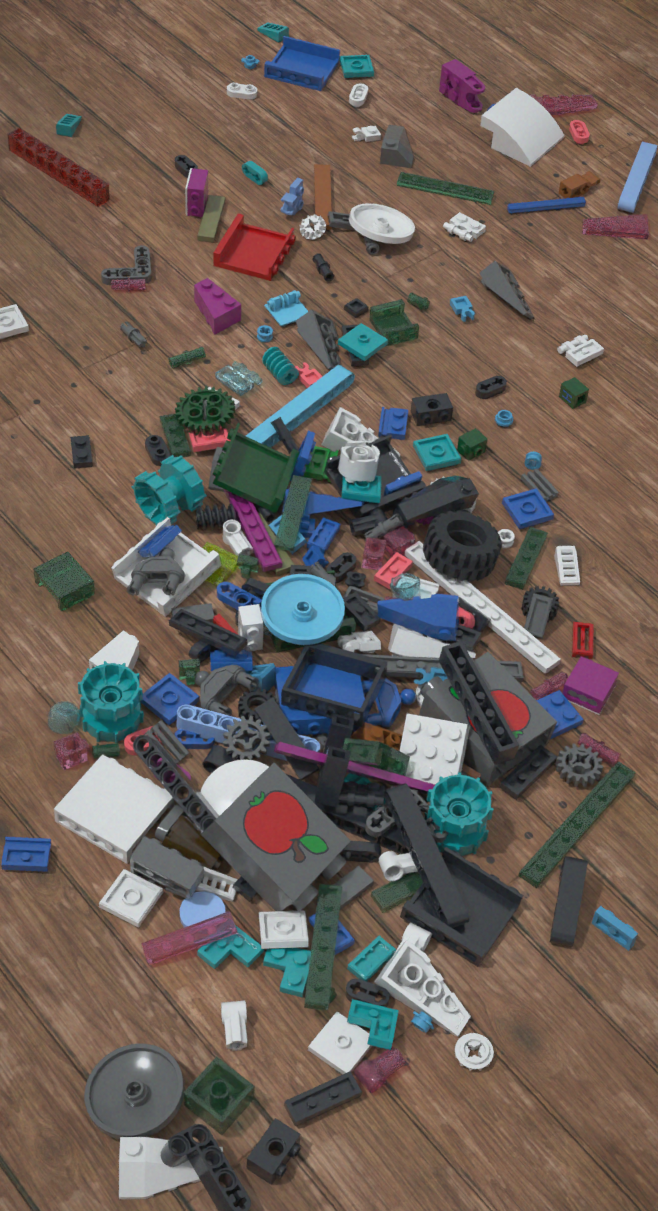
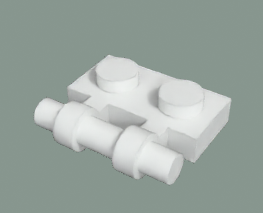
[443,212,486,242]
[557,335,604,367]
[338,631,381,653]

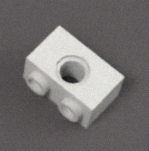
[238,604,263,651]

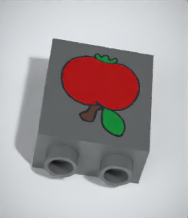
[419,652,557,787]
[201,763,351,911]

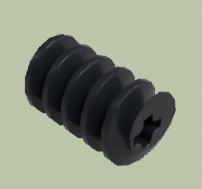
[196,504,236,530]

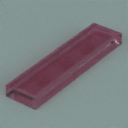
[141,911,238,966]

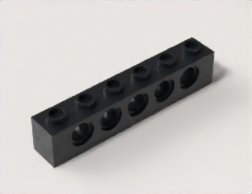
[439,641,519,765]

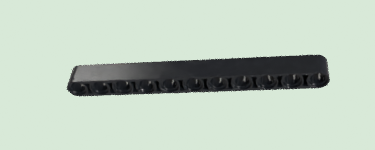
[202,745,409,854]

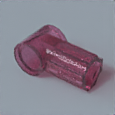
[354,1046,405,1093]

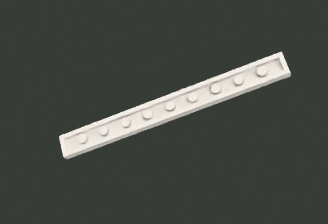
[404,541,560,674]

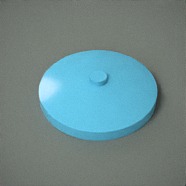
[261,574,345,645]

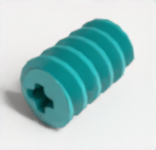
[262,347,299,385]

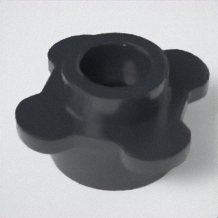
[345,571,366,589]

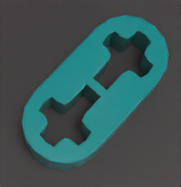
[242,161,268,185]

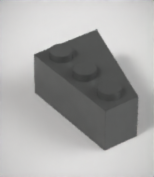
[130,836,204,899]

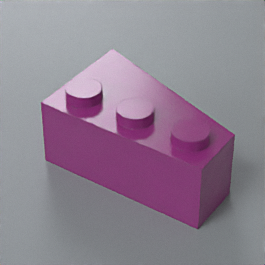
[194,278,241,335]

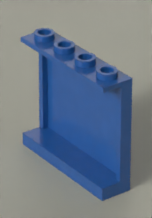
[264,36,340,91]
[275,665,368,735]

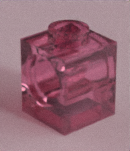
[383,526,415,557]
[362,538,386,570]
[54,732,89,770]

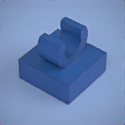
[295,514,315,538]
[302,545,329,569]

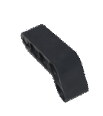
[549,856,588,947]
[161,1124,251,1211]

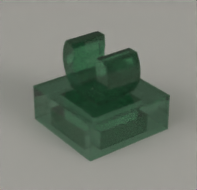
[237,554,260,579]
[178,659,200,685]

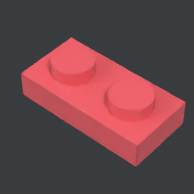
[374,552,413,590]

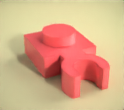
[295,362,322,388]

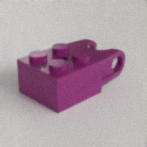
[439,59,485,113]

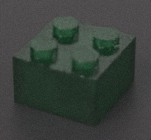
[184,1056,255,1135]

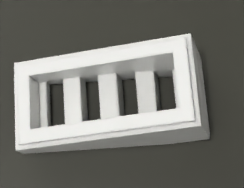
[554,546,580,585]
[194,866,238,902]

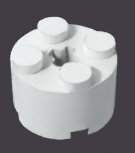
[338,441,380,483]

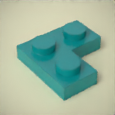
[197,920,264,969]
[263,947,315,997]
[347,999,399,1050]

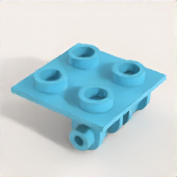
[264,290,308,326]

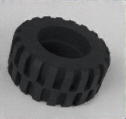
[423,511,502,582]

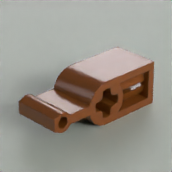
[559,171,601,198]

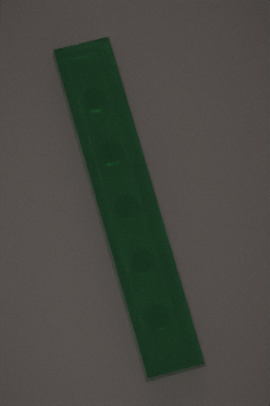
[397,172,495,205]
[304,884,342,1010]

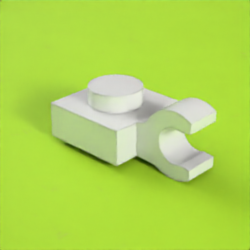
[352,126,381,142]

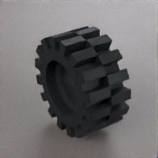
[521,586,559,623]
[238,688,277,724]

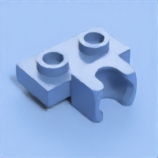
[280,178,304,215]

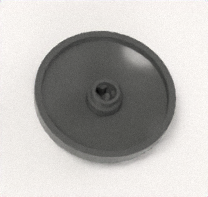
[84,1043,185,1139]

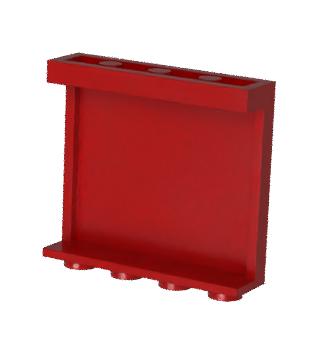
[213,213,296,281]

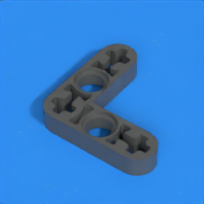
[101,245,151,285]
[365,789,449,843]

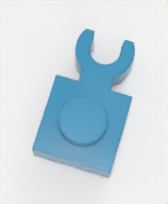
[450,296,475,322]
[414,667,447,684]

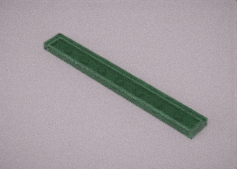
[518,761,636,889]

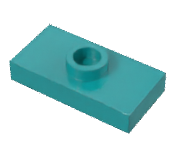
[347,936,396,981]

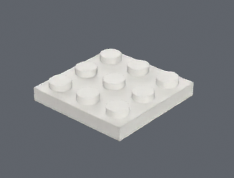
[395,714,470,784]

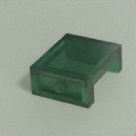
[369,299,419,346]
[33,551,95,611]
[343,738,410,776]

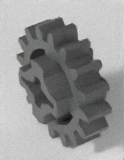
[223,716,270,760]
[555,743,603,787]

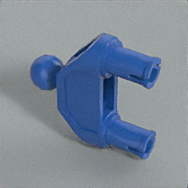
[361,678,416,728]

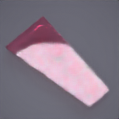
[530,94,598,115]
[582,214,649,240]

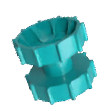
[131,455,207,526]
[78,661,144,744]
[424,772,494,856]

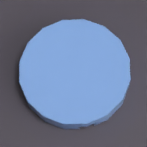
[180,891,226,935]

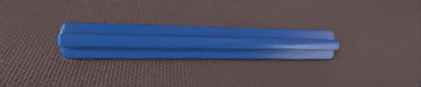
[507,197,586,214]

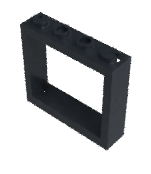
[281,643,388,727]

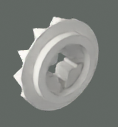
[299,214,326,240]
[455,1033,494,1071]

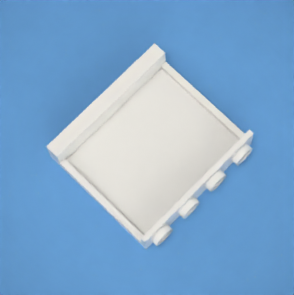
[111,517,221,617]
[54,754,175,864]

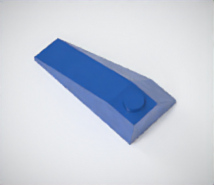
[282,488,364,518]
[377,594,459,641]

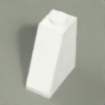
[89,630,139,671]

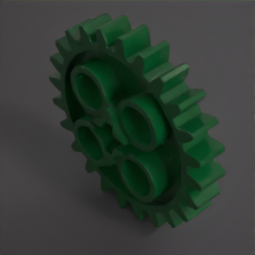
[175,386,236,435]

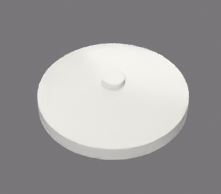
[349,204,415,244]
[199,760,269,824]

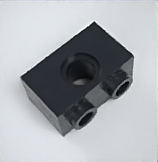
[410,393,453,426]
[246,1118,302,1185]

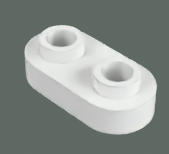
[227,83,257,100]
[349,84,368,107]

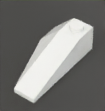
[321,407,401,457]
[388,624,476,658]
[374,940,471,1037]
[119,1137,223,1199]

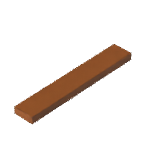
[314,164,332,230]

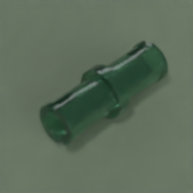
[168,346,206,369]

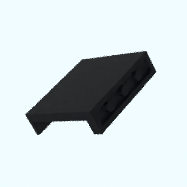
[324,434,426,518]
[400,847,524,967]

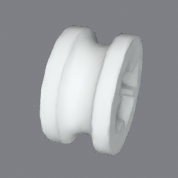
[498,529,515,548]

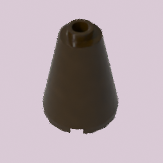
[162,815,223,871]

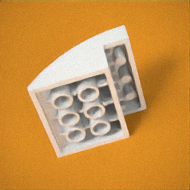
[480,88,564,167]

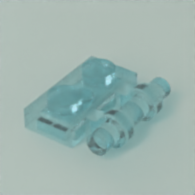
[215,361,262,396]

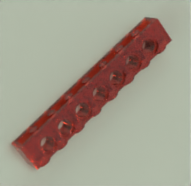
[7,127,110,207]

